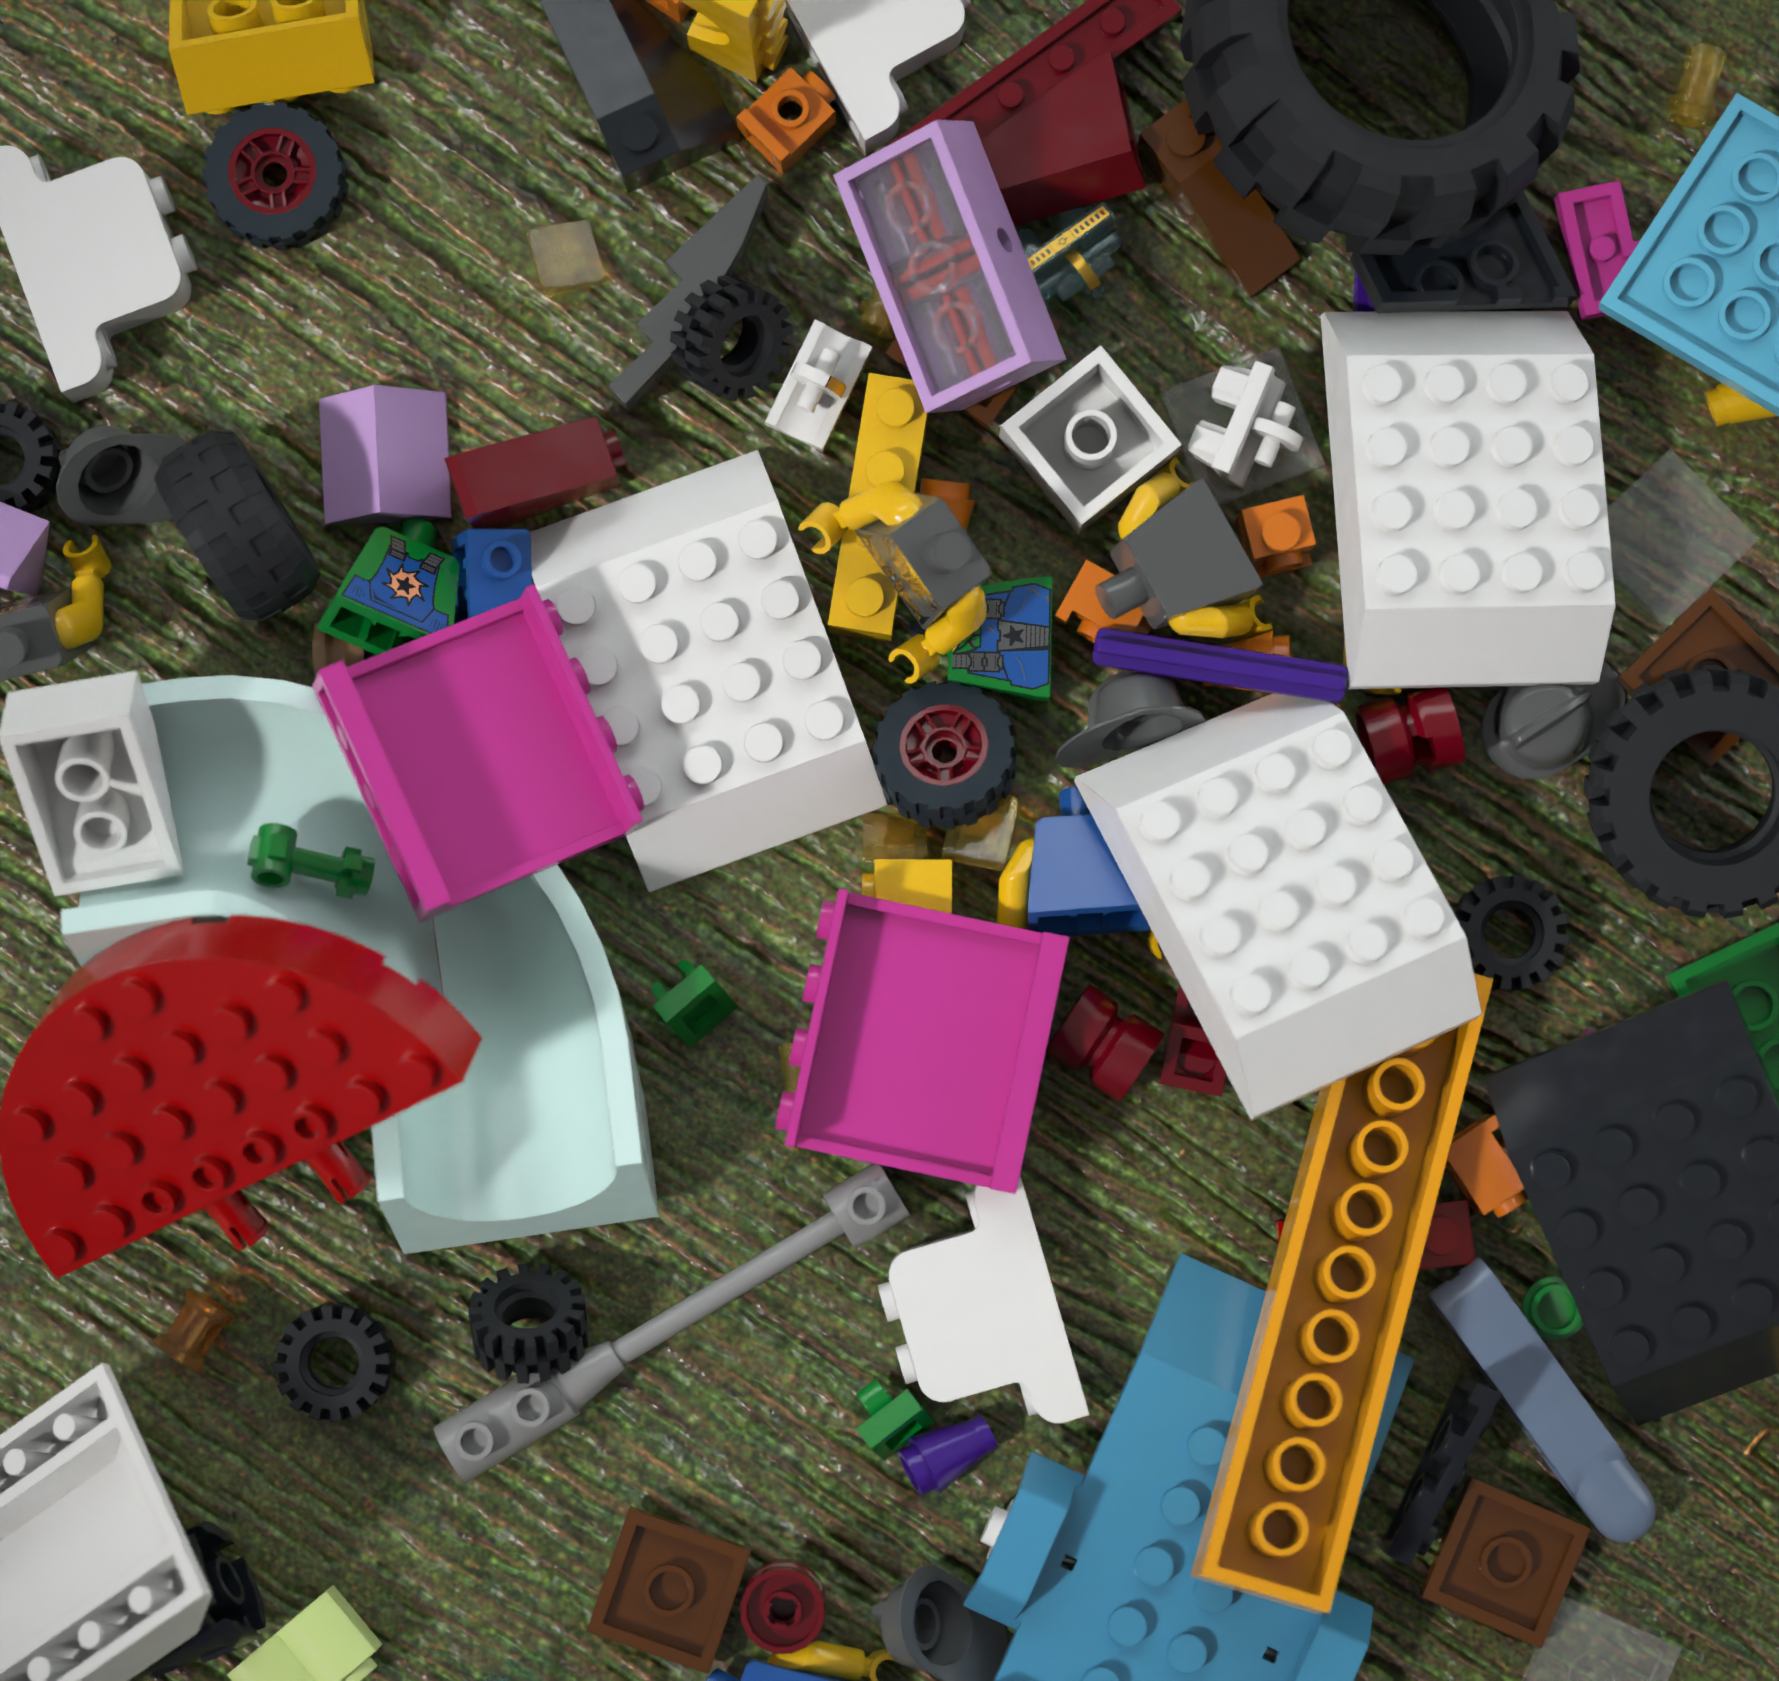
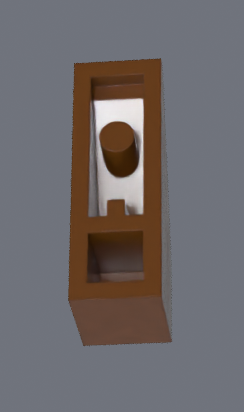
[1137,99,1301,299]

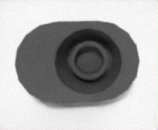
[56,425,187,526]
[1482,660,1625,779]
[1055,671,1206,768]
[870,1565,1008,1681]

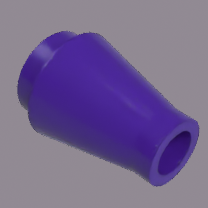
[897,1414,998,1497]

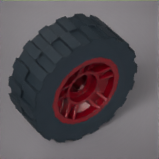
[202,102,349,250]
[873,681,1017,830]

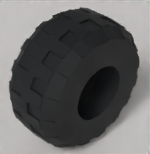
[154,429,321,622]

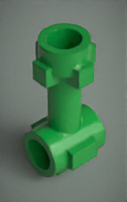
[247,823,375,899]

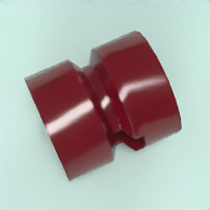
[1355,687,1465,785]
[1045,984,1164,1102]
[741,1559,826,1654]

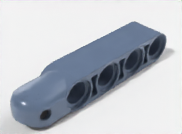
[1427,1257,1656,1543]

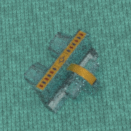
[1017,202,1124,302]

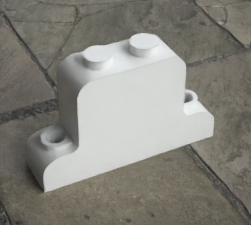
[782,0,972,155]
[0,145,197,403]
[878,1175,1090,1423]

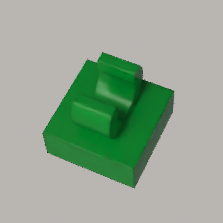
[652,959,739,1048]
[856,1379,935,1461]

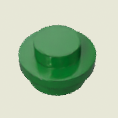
[1521,1276,1583,1341]

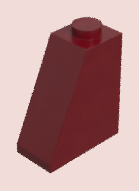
[981,51,1146,226]
[444,416,627,529]

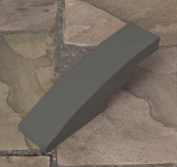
[608,175,768,414]

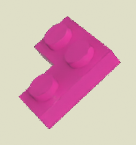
[1554,180,1640,321]

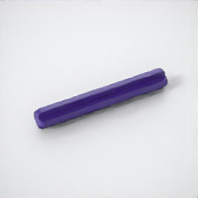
[1093,627,1348,703]

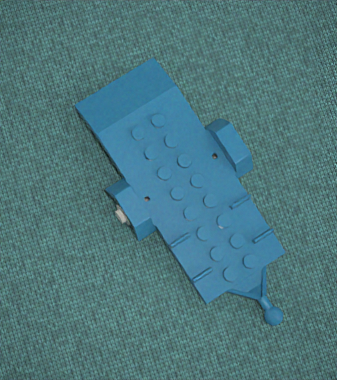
[962,1253,1415,1681]

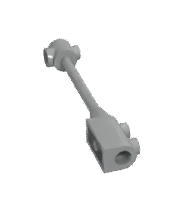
[434,1163,911,1483]

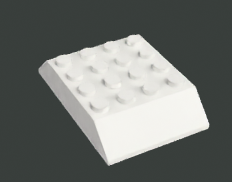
[1320,311,1616,689]
[530,450,888,893]
[1074,693,1482,1121]
[0,1363,212,1681]

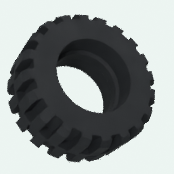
[1584,665,1779,918]

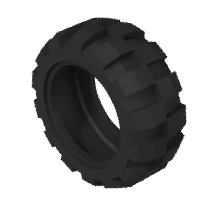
[1179,0,1580,255]

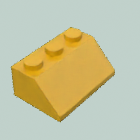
[169,0,375,115]

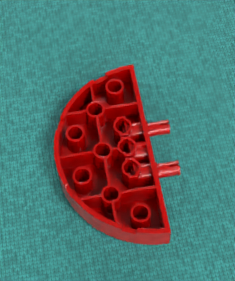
[0,915,482,1279]

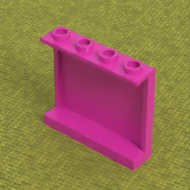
[312,584,644,923]
[775,888,1069,1194]

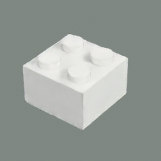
[999,345,1182,535]

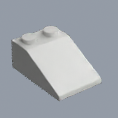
[0,671,183,896]

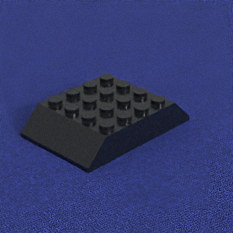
[1484,978,1779,1426]

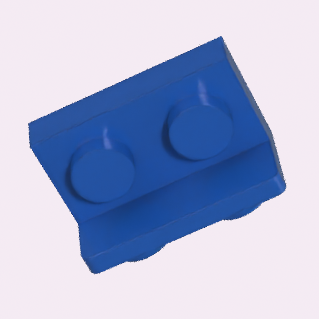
[451,529,532,624]

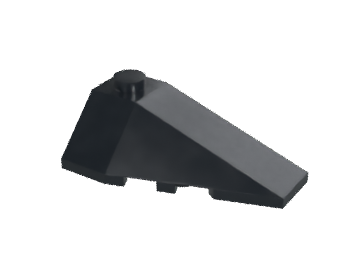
[538,0,742,193]

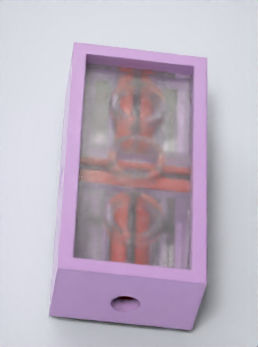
[833,120,1066,413]

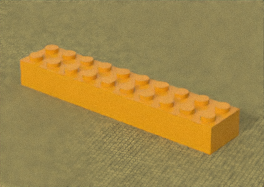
[1190,973,1493,1614]

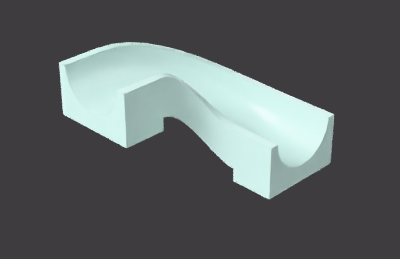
[61,675,659,1254]

